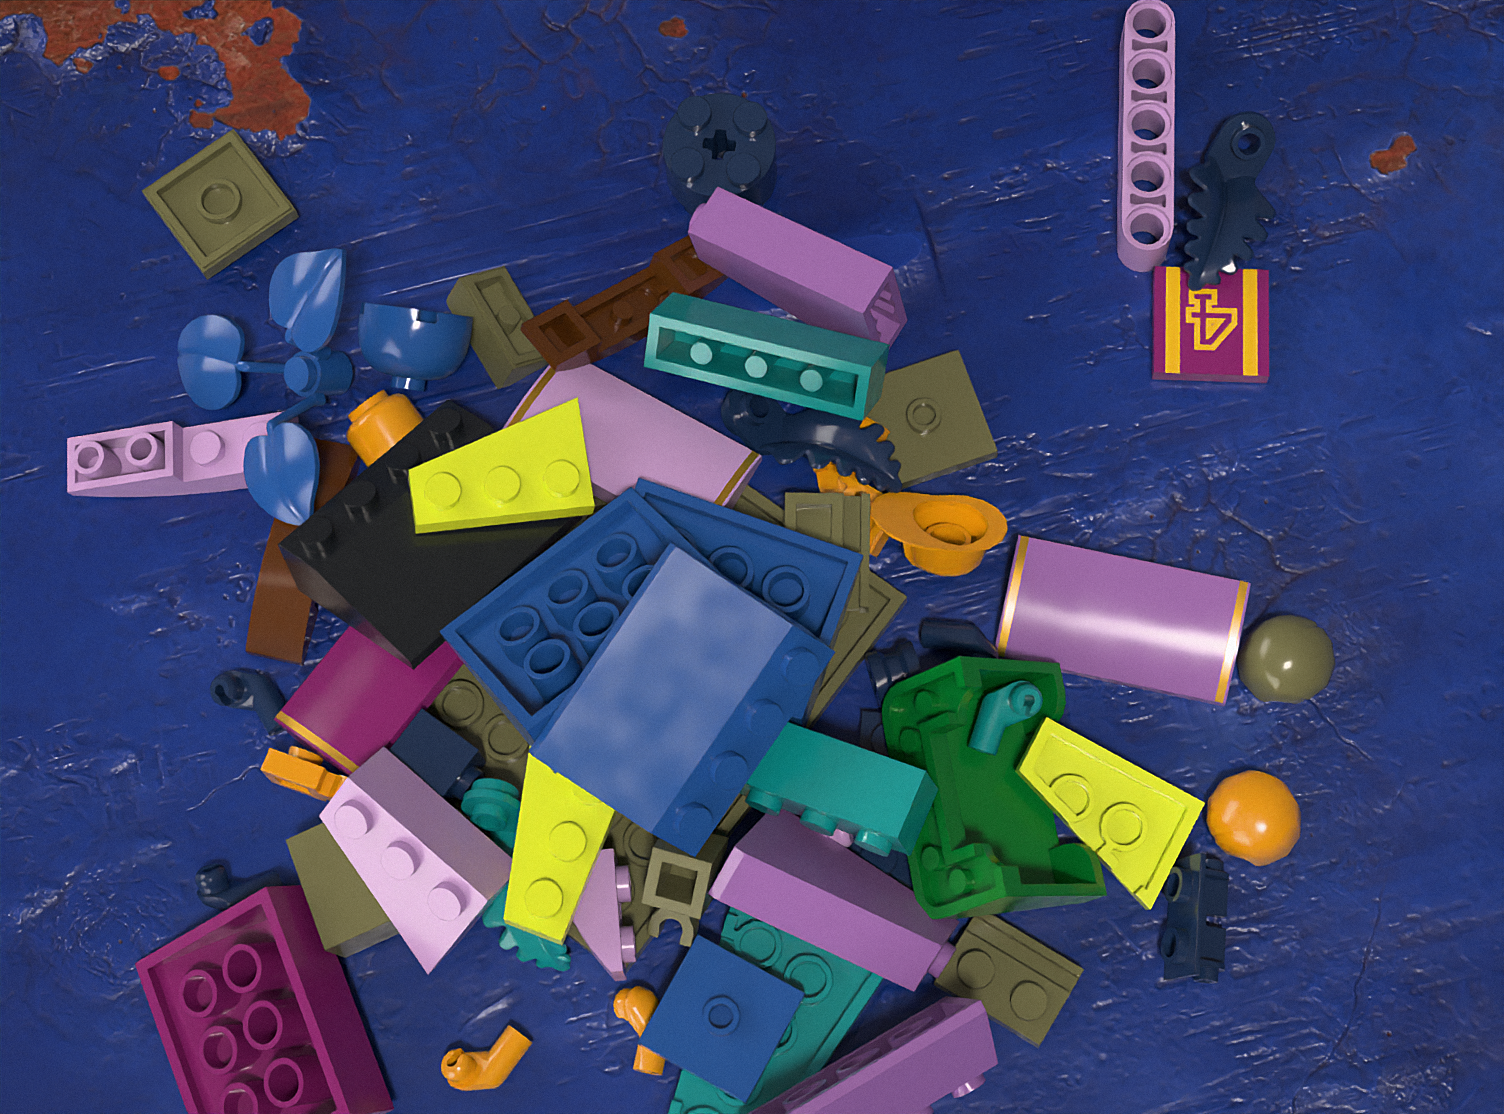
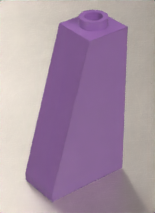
[688,187,907,349]
[708,809,959,992]

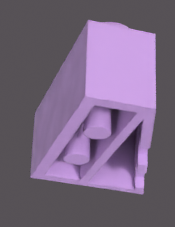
[319,746,512,974]

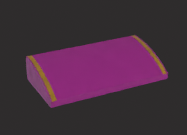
[273,626,464,776]

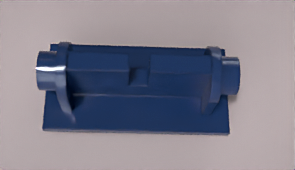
[1161,853,1230,984]

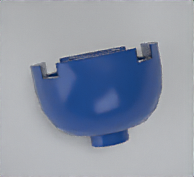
[358,302,473,391]

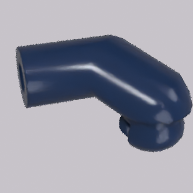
[210,670,285,736]

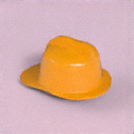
[870,492,1008,577]

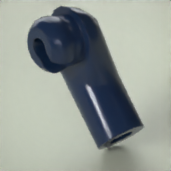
[921,619,1000,659]
[195,863,283,911]

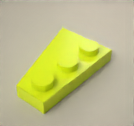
[408,397,595,534]
[1015,717,1205,910]

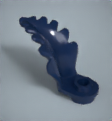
[1184,111,1276,291]
[721,388,903,493]

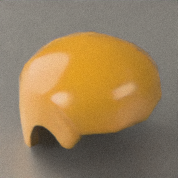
[1206,770,1301,866]

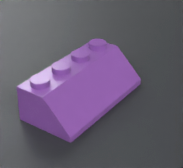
[747,996,998,1114]

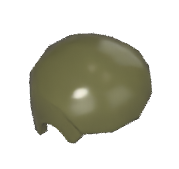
[1236,615,1336,704]

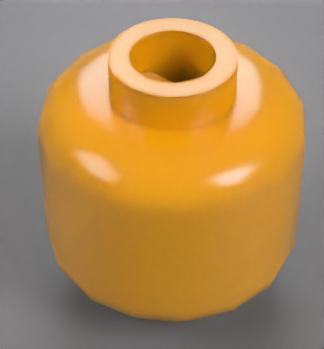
[346,390,424,467]

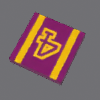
[1152,266,1269,383]

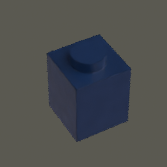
[389,709,486,806]

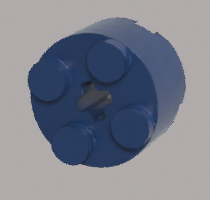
[663,93,777,215]

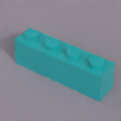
[644,292,890,421]
[740,722,938,857]

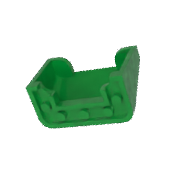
[882,656,1107,919]

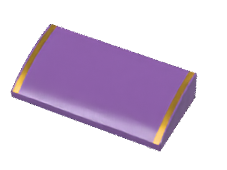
[995,535,1251,706]

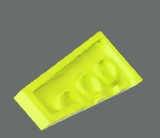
[503,746,617,945]

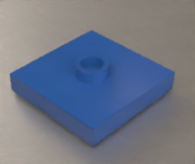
[637,935,805,1105]

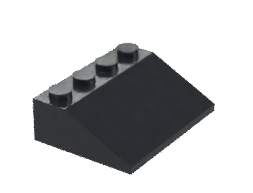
[278,400,582,670]

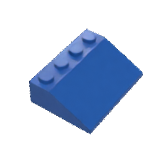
[634,478,863,728]
[439,487,720,774]
[528,542,835,857]

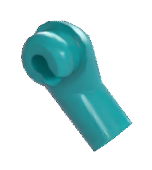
[968,680,1043,756]

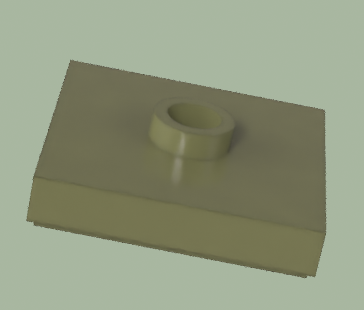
[142,129,299,280]
[867,350,998,489]

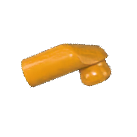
[613,986,666,1076]
[441,1025,532,1091]

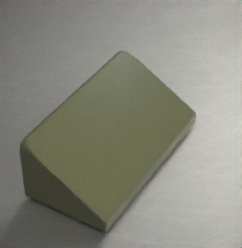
[446,266,548,389]

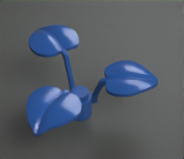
[177,248,353,526]

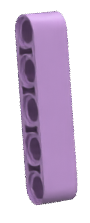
[1117,0,1175,272]

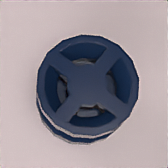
[864,641,922,710]

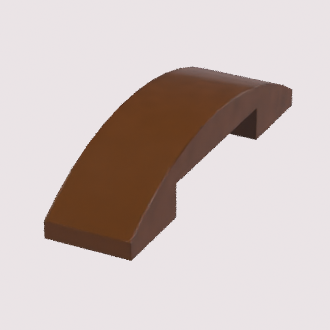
[520,235,728,372]
[245,438,362,666]

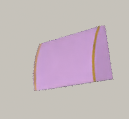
[503,364,762,509]

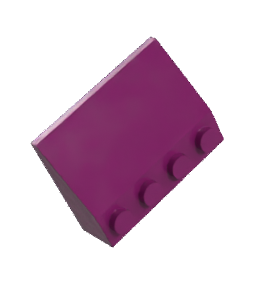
[135,885,394,1114]

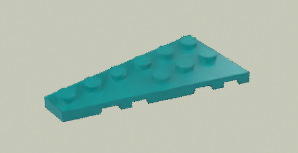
[668,906,885,1114]

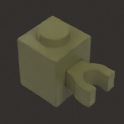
[641,833,729,947]

